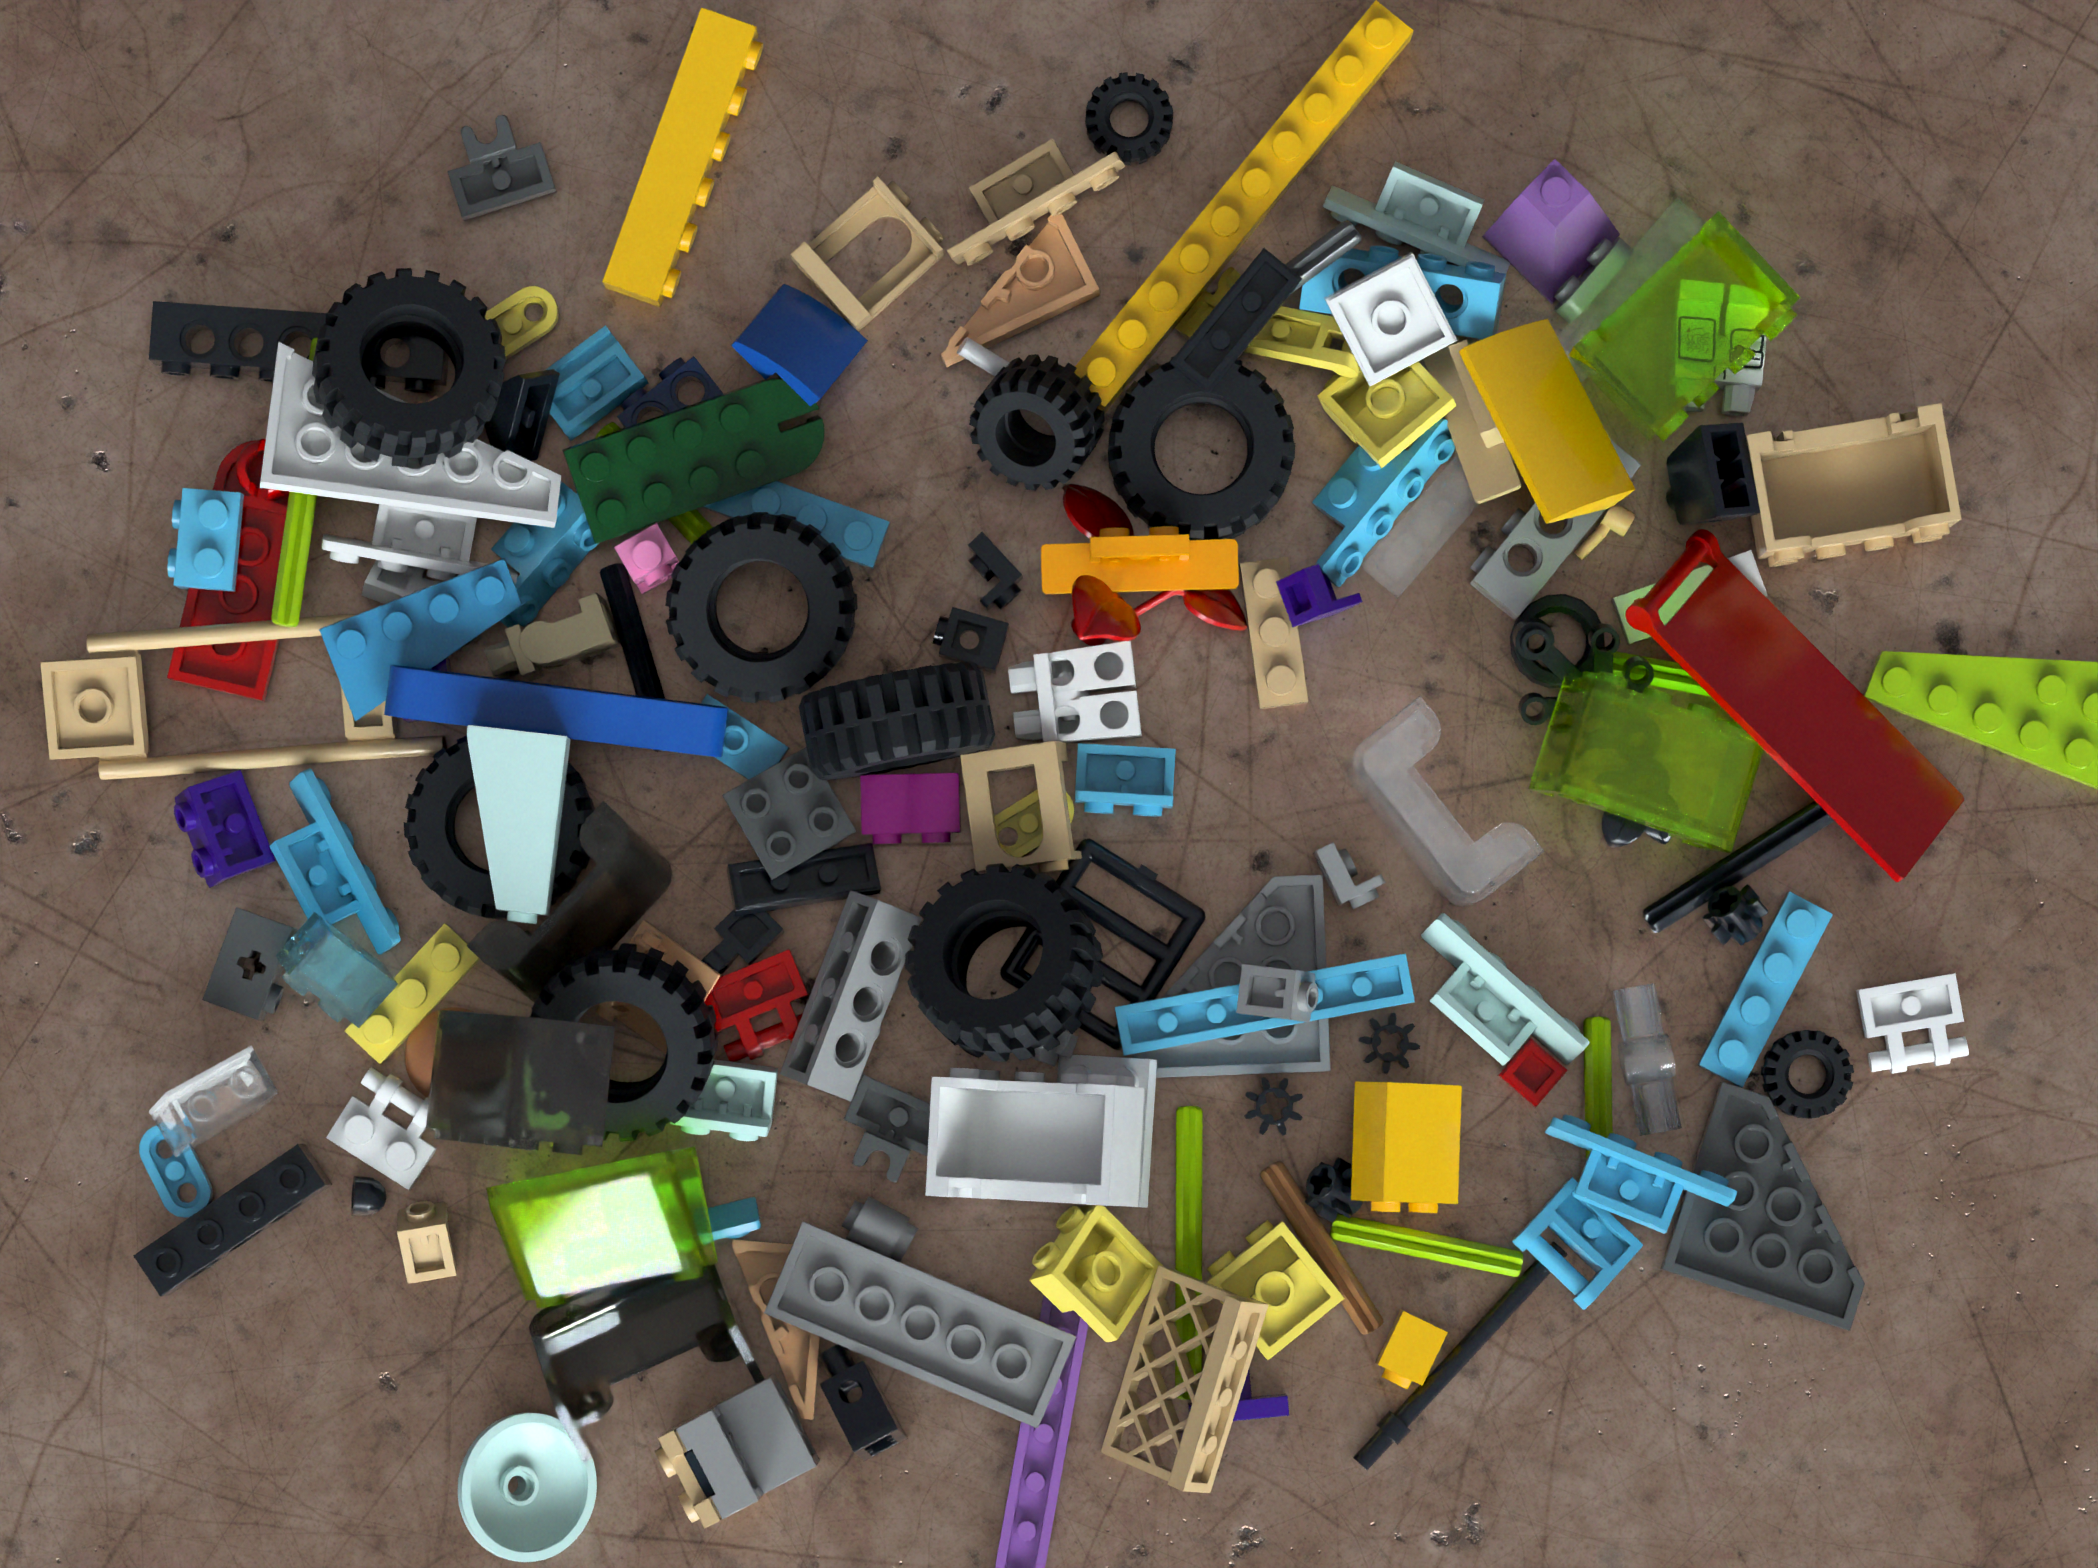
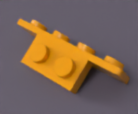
[1041,526,1239,594]

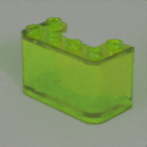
[1568,211,1801,442]
[1528,671,1764,853]

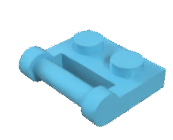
[1512,1177,1643,1310]

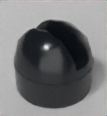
[351,1176,387,1216]

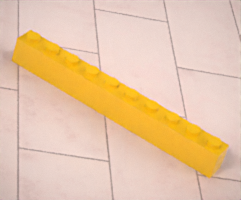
[1074,0,1414,414]

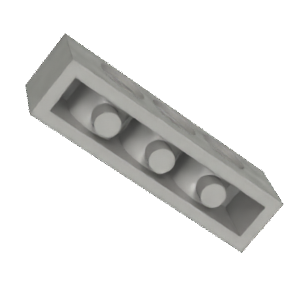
[1470,439,1642,620]
[780,890,922,1101]

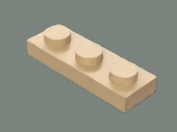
[1239,557,1308,709]

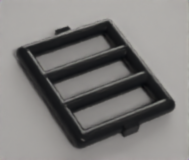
[1000,839,1206,1050]

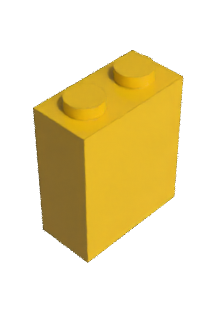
[1351,1081,1462,1213]

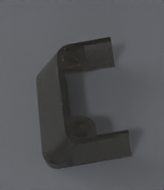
[529,1244,765,1462]

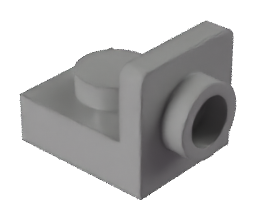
[1313,842,1386,909]
[1236,964,1318,1022]

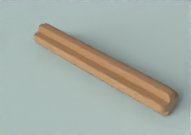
[1260,1161,1384,1335]

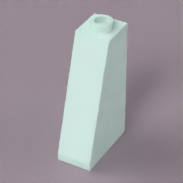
[467,725,571,924]

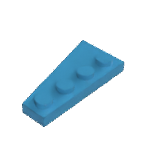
[319,558,522,721]

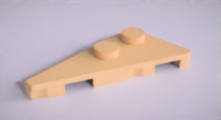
[941,213,1100,367]
[732,1239,820,1420]

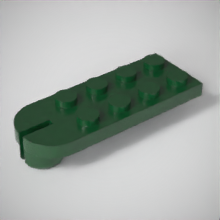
[562,378,824,544]

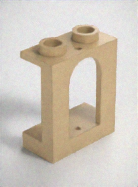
[790,177,944,332]
[960,741,1082,873]

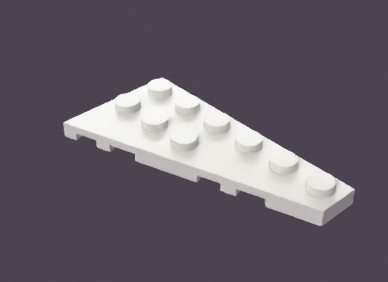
[260,342,561,528]

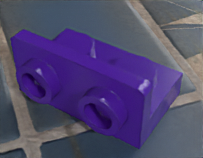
[174,770,276,888]

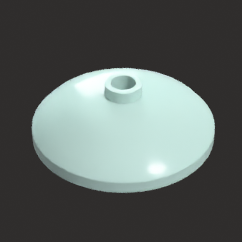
[458,1412,597,1562]

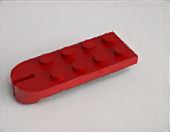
[167,439,289,702]

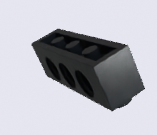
[133,1144,332,1297]

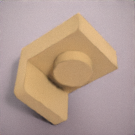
[397,1201,457,1284]

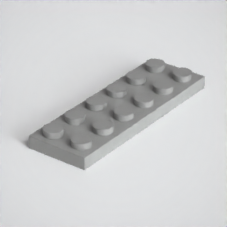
[764,1221,1076,1428]

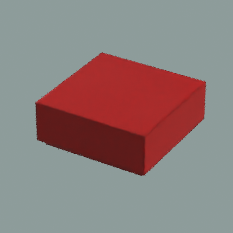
[1498,1038,1568,1107]

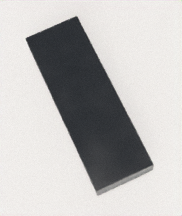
[1170,248,1302,395]
[727,843,881,916]

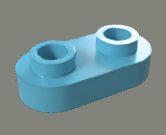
[139,1124,213,1218]

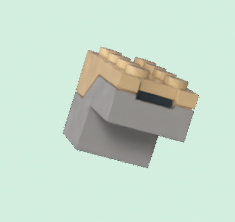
[655,1373,820,1529]

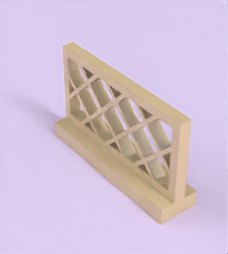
[1100,1265,1268,1493]

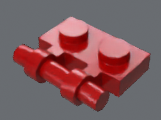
[705,949,809,1062]

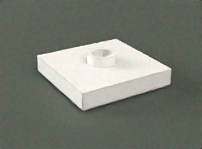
[1324,252,1458,386]

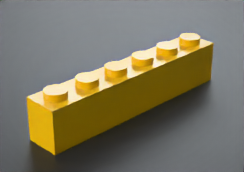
[602,7,763,308]

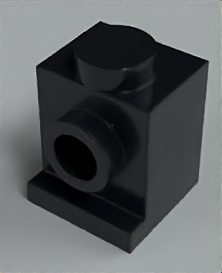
[932,607,1009,674]

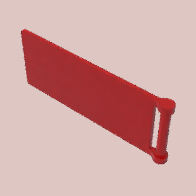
[1625,529,1964,882]

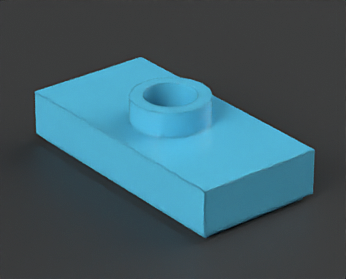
[701,694,789,780]

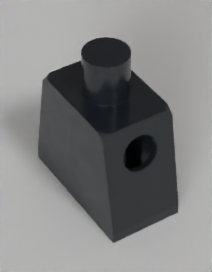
[1666,423,1760,525]
[818,1344,908,1462]

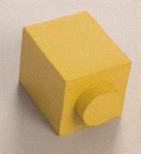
[1375,1309,1448,1389]

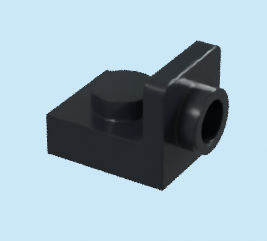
[968,532,1023,611]

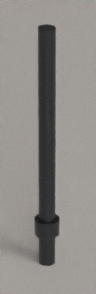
[1353,1241,1568,1471]

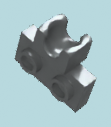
[447,115,556,220]
[844,1075,930,1183]

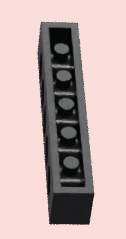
[149,301,449,393]

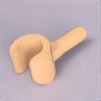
[1574,505,1635,560]

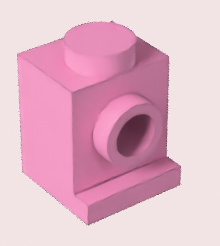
[614,523,679,595]

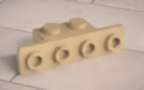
[947,138,1125,266]
[1423,335,1521,504]

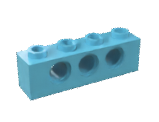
[1299,246,1506,339]

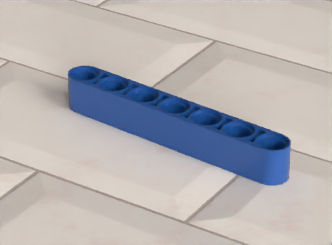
[384,665,729,757]

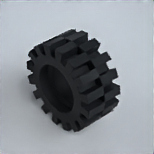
[1085,72,1173,165]
[1761,1030,1854,1119]

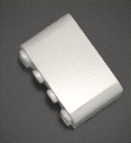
[925,1068,1145,1207]

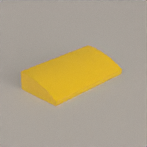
[1459,319,1635,524]

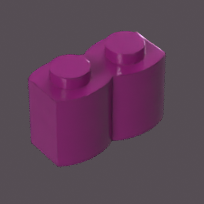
[860,773,961,844]

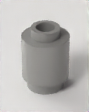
[842,1196,918,1262]

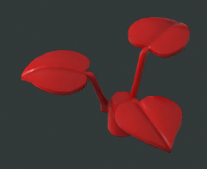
[1062,484,1248,646]

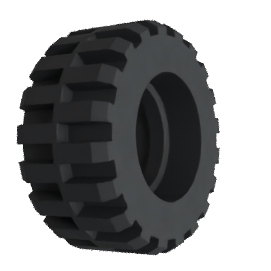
[312,268,506,467]
[1108,357,1296,540]
[665,512,858,703]
[799,662,996,780]
[404,736,596,920]
[905,863,1103,1062]
[523,943,718,1142]

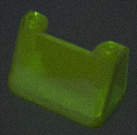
[486,1146,718,1309]

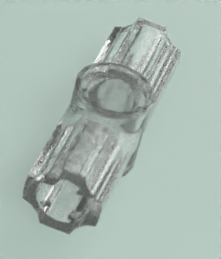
[1612,983,1682,1136]

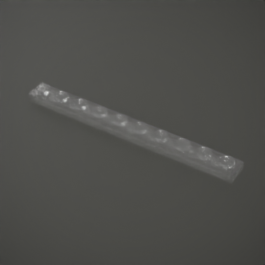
[1361,198,1714,599]

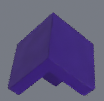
[1276,564,1363,627]

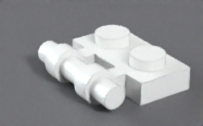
[1856,973,1969,1074]
[326,1067,454,1190]

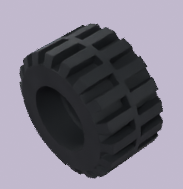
[969,354,1105,491]

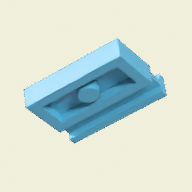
[546,325,649,441]

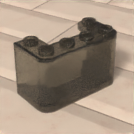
[426,1010,615,1155]

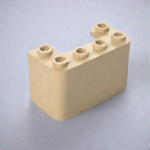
[1746,403,1962,567]

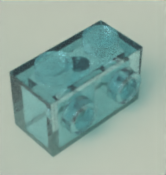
[276,912,398,1028]

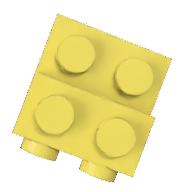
[1317,361,1456,469]
[1029,1205,1163,1343]
[1206,1219,1345,1360]

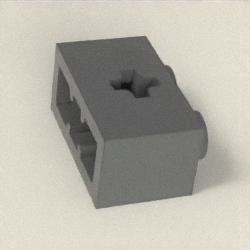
[202,907,301,1021]

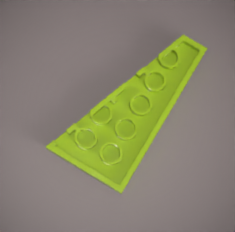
[1863,651,2098,789]

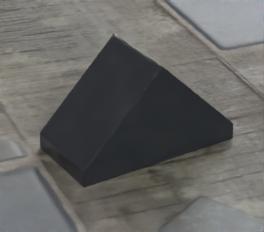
[484,369,560,461]

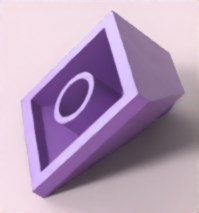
[1482,159,1620,304]

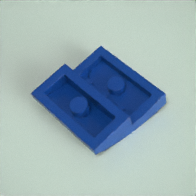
[731,284,868,407]

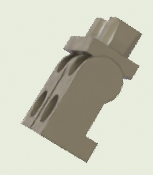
[484,593,621,681]

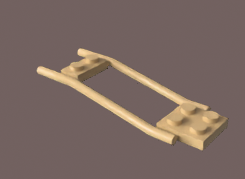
[40,614,447,780]

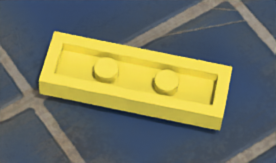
[345,923,482,1065]

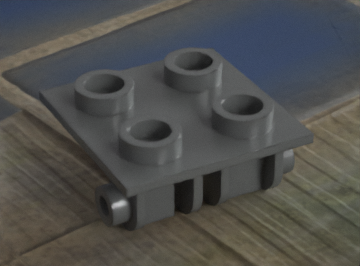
[722,747,856,880]

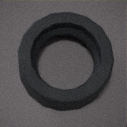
[1510,594,1605,689]

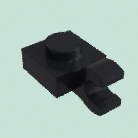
[701,910,784,975]

